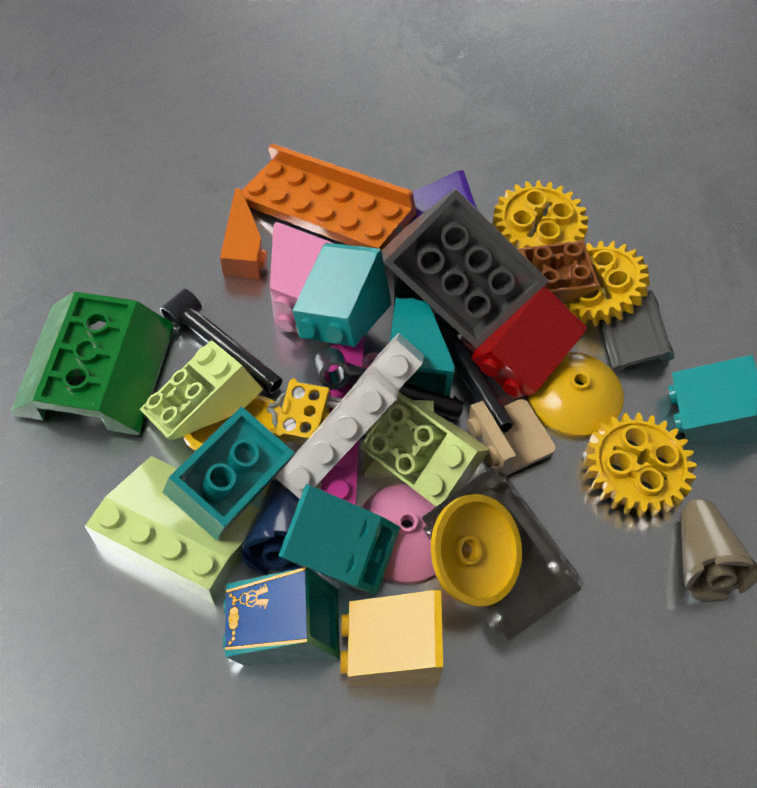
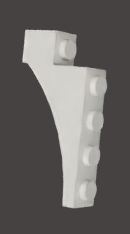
[275,333,424,499]

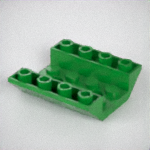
[10,291,174,435]

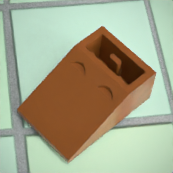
[517,240,600,304]

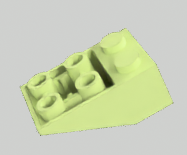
[140,340,263,441]
[359,392,490,509]

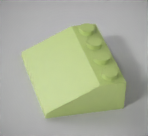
[85,456,258,604]

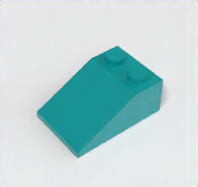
[163,406,294,541]

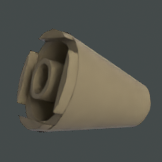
[681,499,757,601]

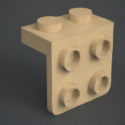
[466,399,556,478]

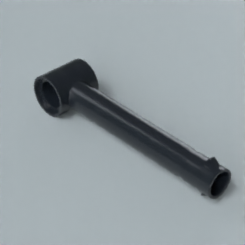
[160,288,283,394]
[434,313,514,434]
[315,347,464,420]

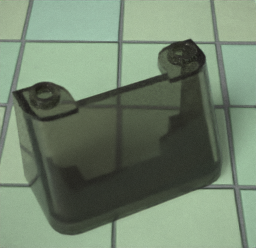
[422,466,584,641]

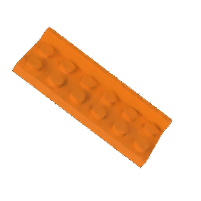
[242,144,417,251]

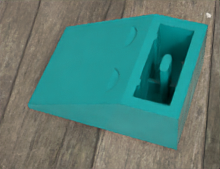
[278,484,401,596]

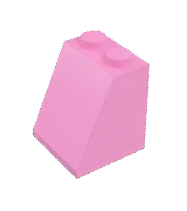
[270,222,333,333]

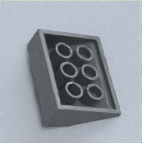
[382,188,549,349]

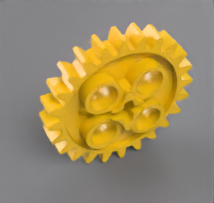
[492,180,589,248]
[564,241,650,326]
[583,412,697,518]

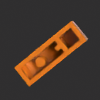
[220,188,268,280]

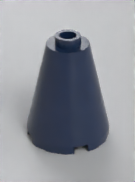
[241,479,303,575]

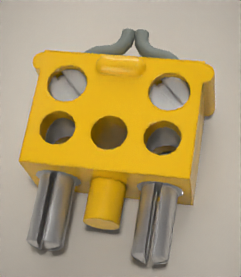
[267,378,343,444]

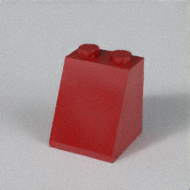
[471,285,587,399]

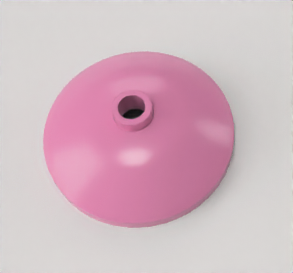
[362,484,445,584]

